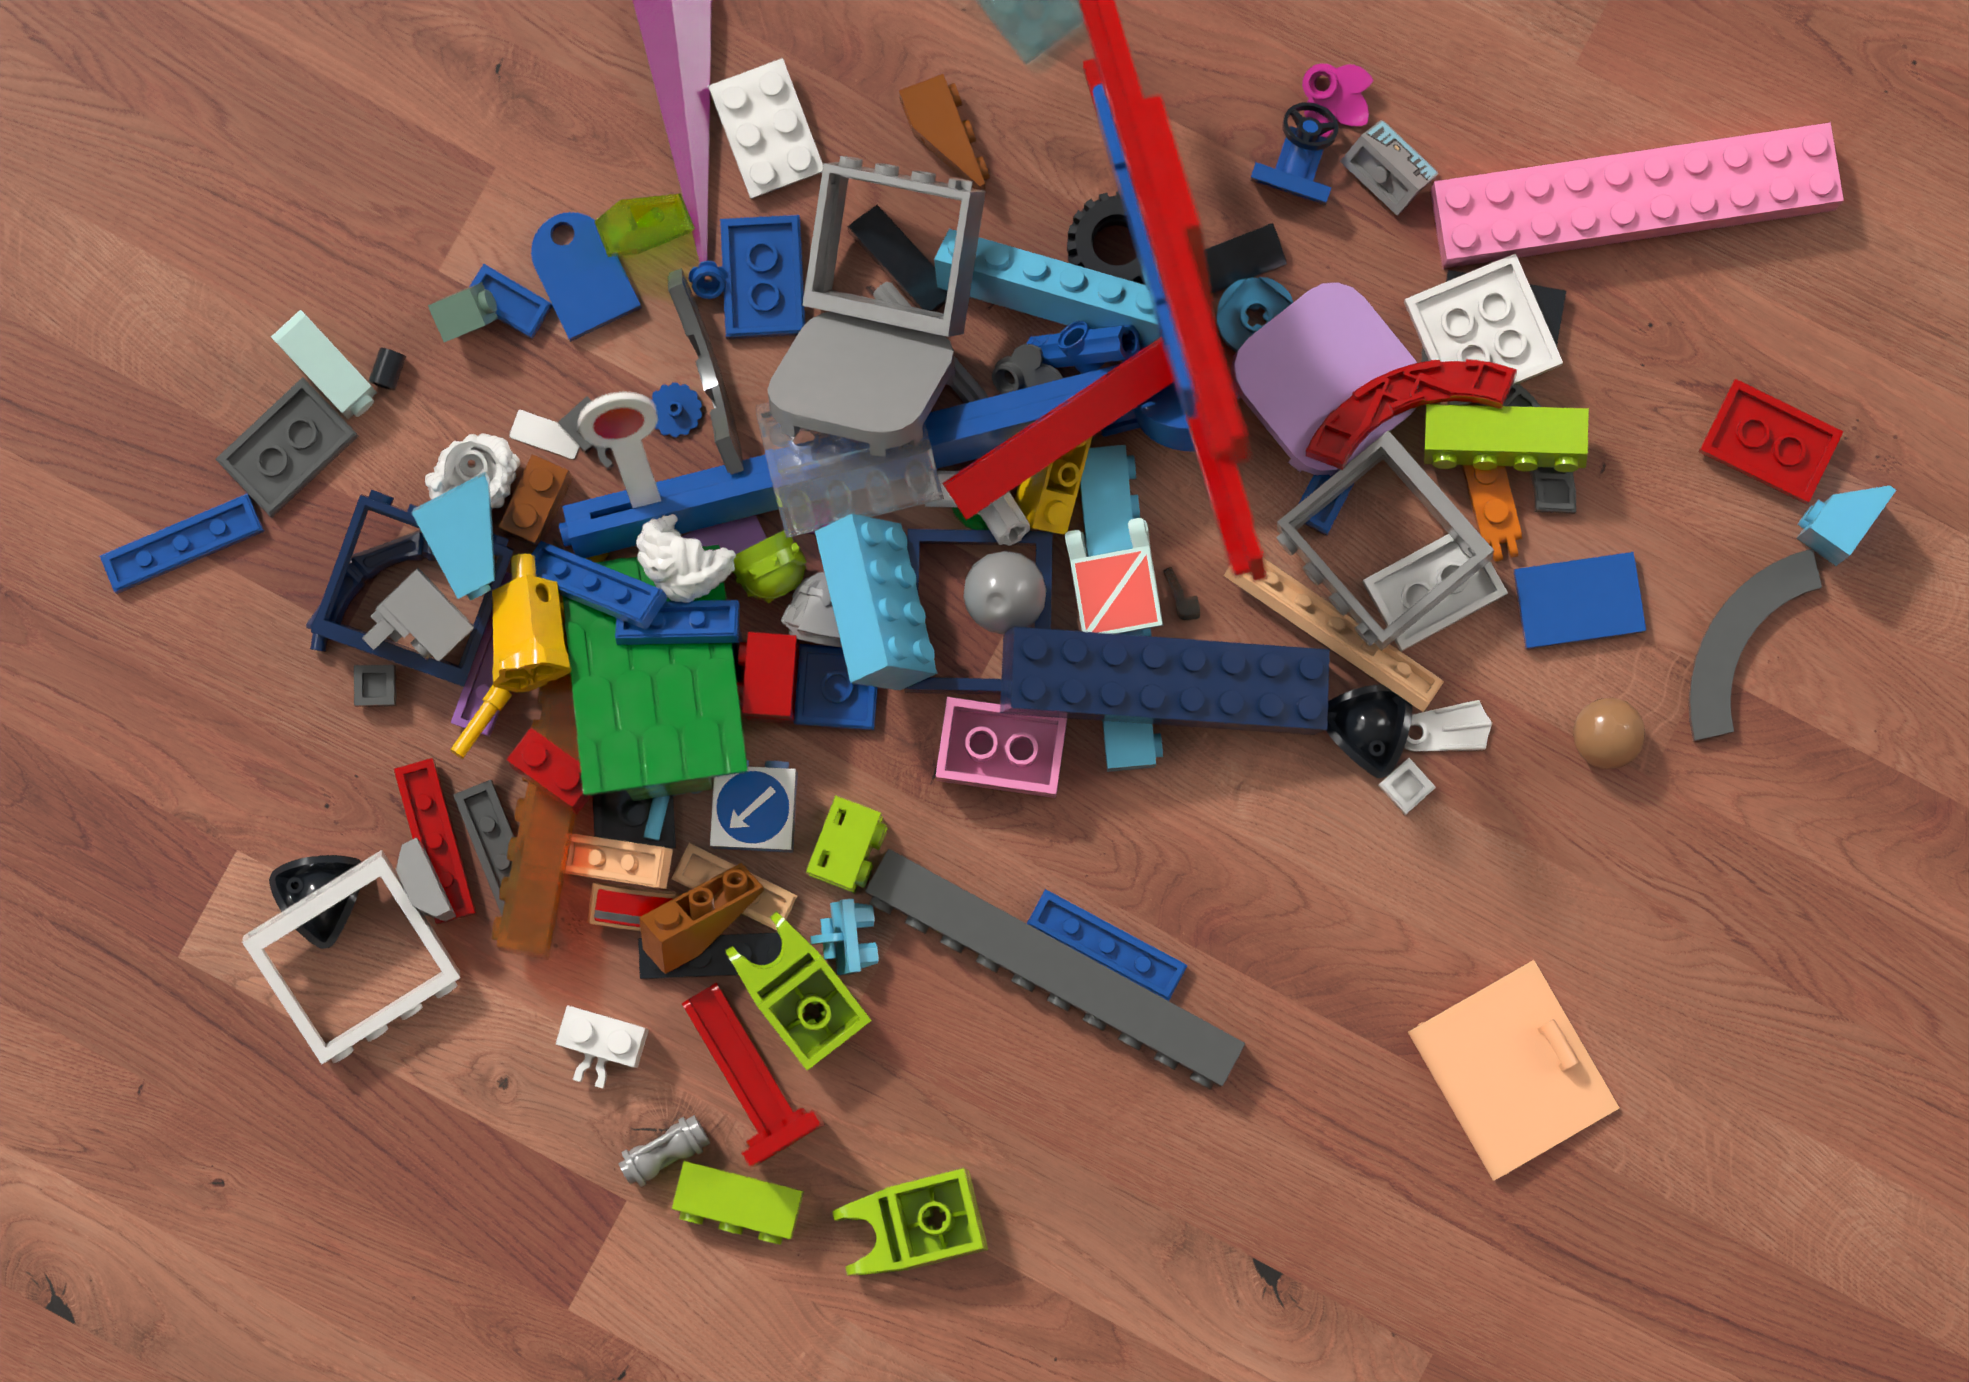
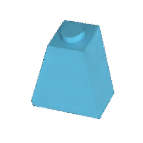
[412,472,495,600]

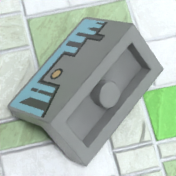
[1340,120,1438,216]

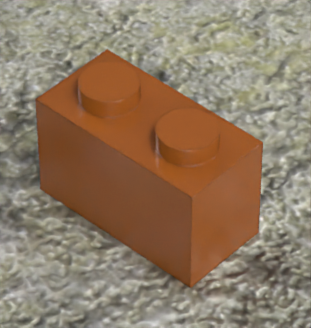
[499,454,573,547]

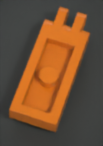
[1461,465,1522,562]

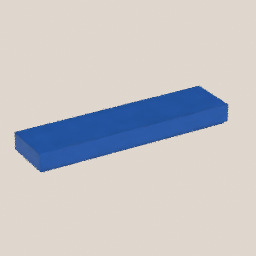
[100,494,265,594]
[532,541,668,630]
[1027,889,1188,1001]

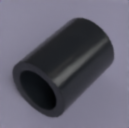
[368,347,406,391]

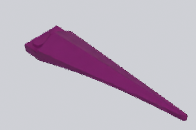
[633,0,713,263]

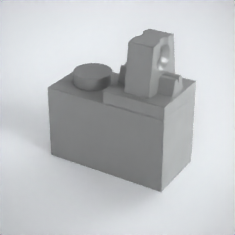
[362,568,474,662]

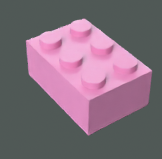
[935,697,1067,798]

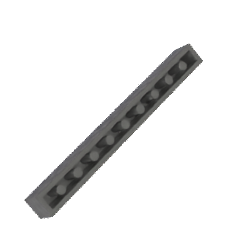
[865,848,1246,1090]

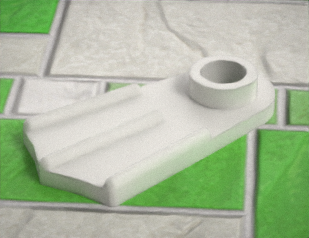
[1404,700,1492,751]

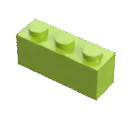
[672,1161,804,1245]

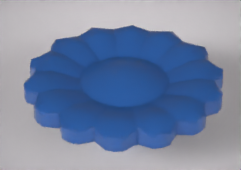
[651,382,702,438]

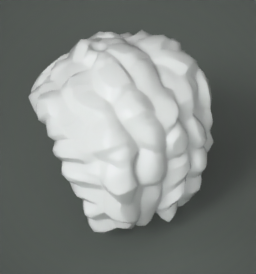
[425,433,521,511]
[636,514,736,603]

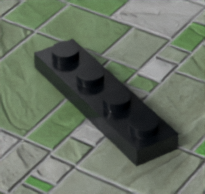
[638,932,801,979]

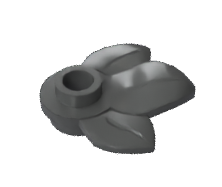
[992,344,1063,394]

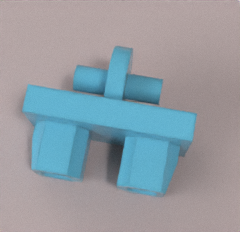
[810,899,879,975]

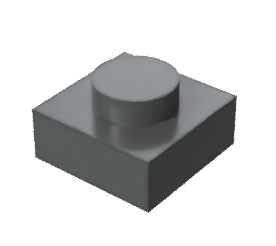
[354,665,397,707]

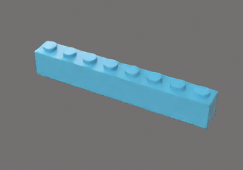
[1080,445,1163,772]

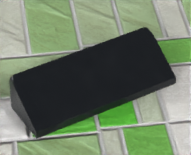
[847,204,948,312]
[1205,223,1287,294]

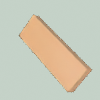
[560,833,673,889]
[671,843,798,931]

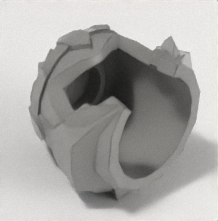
[781,572,842,647]

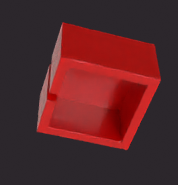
[737,632,800,724]

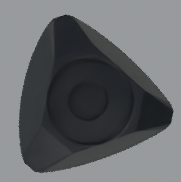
[1325,684,1412,778]
[269,855,361,949]

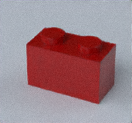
[507,728,592,815]

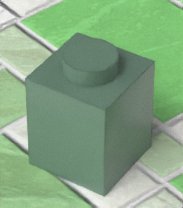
[428,282,498,342]

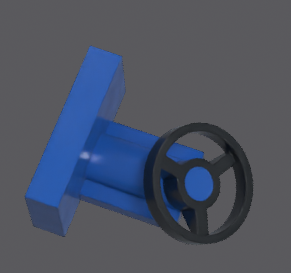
[1250,102,1339,205]

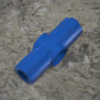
[1027,321,1141,374]

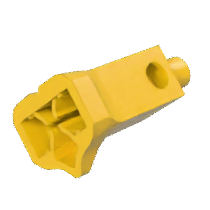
[492,554,571,692]

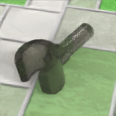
[1163,567,1200,621]

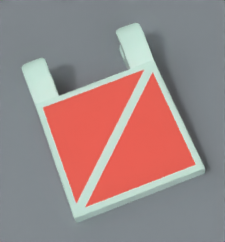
[1065,518,1164,634]

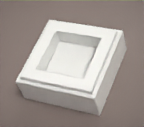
[1378,758,1436,815]

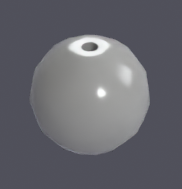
[963,551,1046,634]

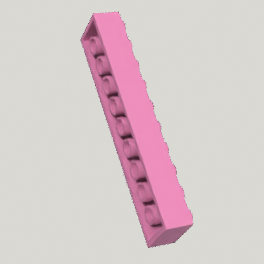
[1430,123,1844,269]

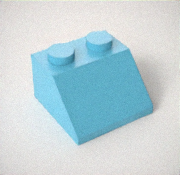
[1797,485,1896,566]

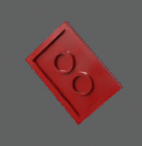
[1698,379,1844,505]

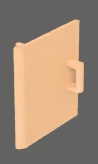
[1408,960,1619,1181]

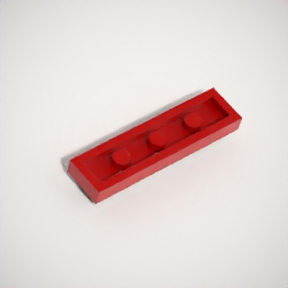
[394,758,477,925]

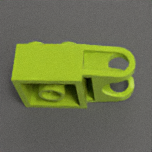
[726,911,872,1070]
[832,1168,989,1276]

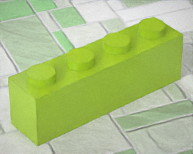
[1424,404,1589,472]

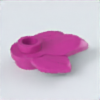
[1303,63,1373,138]

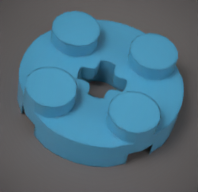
[1216,277,1293,352]

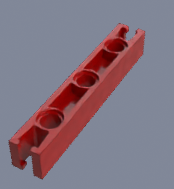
[942,337,1174,520]

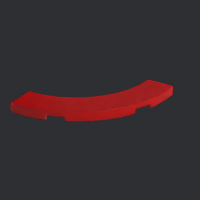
[1305,359,1517,470]

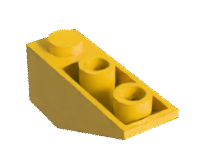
[1015,437,1092,535]

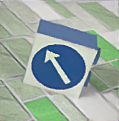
[710,760,798,853]

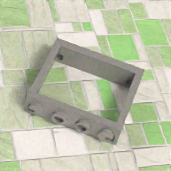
[802,156,986,337]
[1276,430,1494,651]

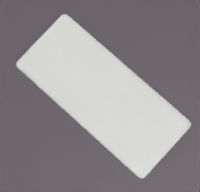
[509,410,579,459]

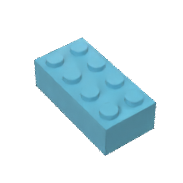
[815,514,937,690]

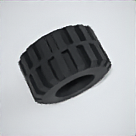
[1067,191,1146,285]

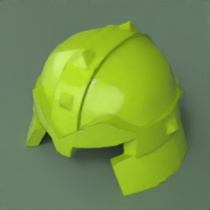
[732,528,807,603]

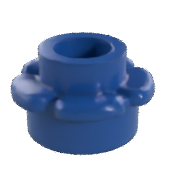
[688,261,728,299]

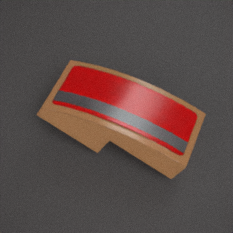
[587,882,679,931]

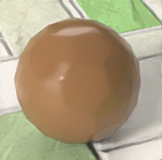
[1573,697,1646,769]

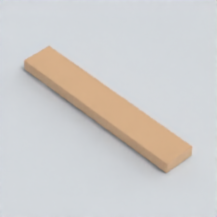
[1224,558,1444,712]

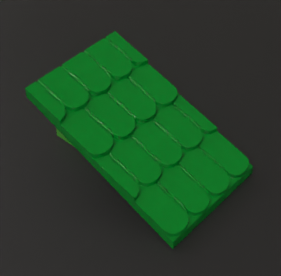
[563,545,748,801]

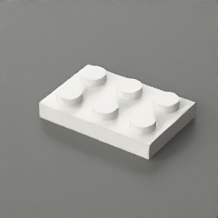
[708,58,823,199]
[1362,534,1508,652]

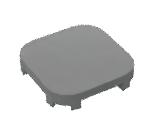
[768,312,955,457]

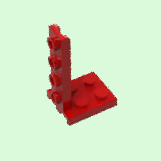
[682,982,825,1167]

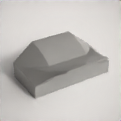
[396,838,456,921]

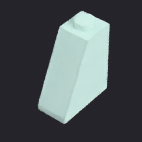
[271,310,377,419]

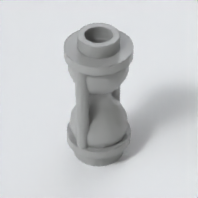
[618,1115,710,1187]

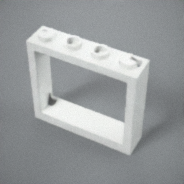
[242,850,460,1064]

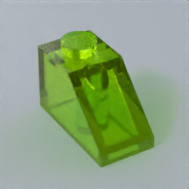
[594,194,695,257]

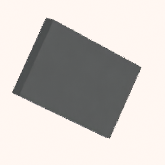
[215,377,359,518]

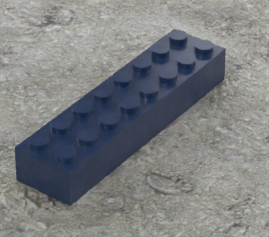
[1000,627,1330,735]

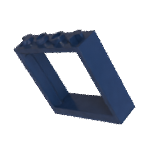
[311,490,514,687]
[904,529,1053,695]

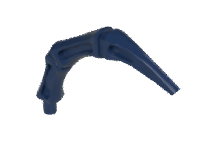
[306,529,437,652]

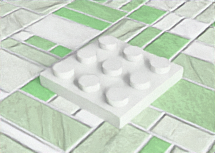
[1404,253,1563,405]

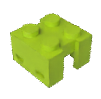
[806,795,888,894]

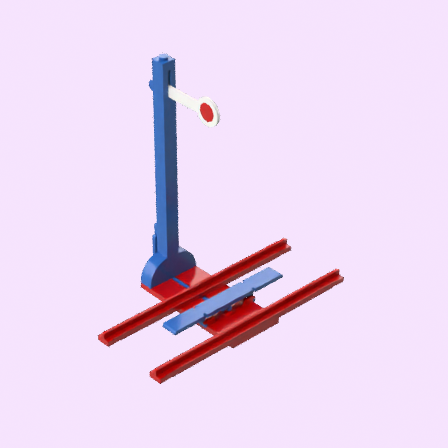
[559,0,1267,583]

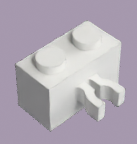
[556,1005,649,1089]

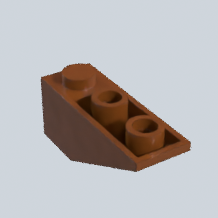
[899,74,990,191]
[639,863,764,974]

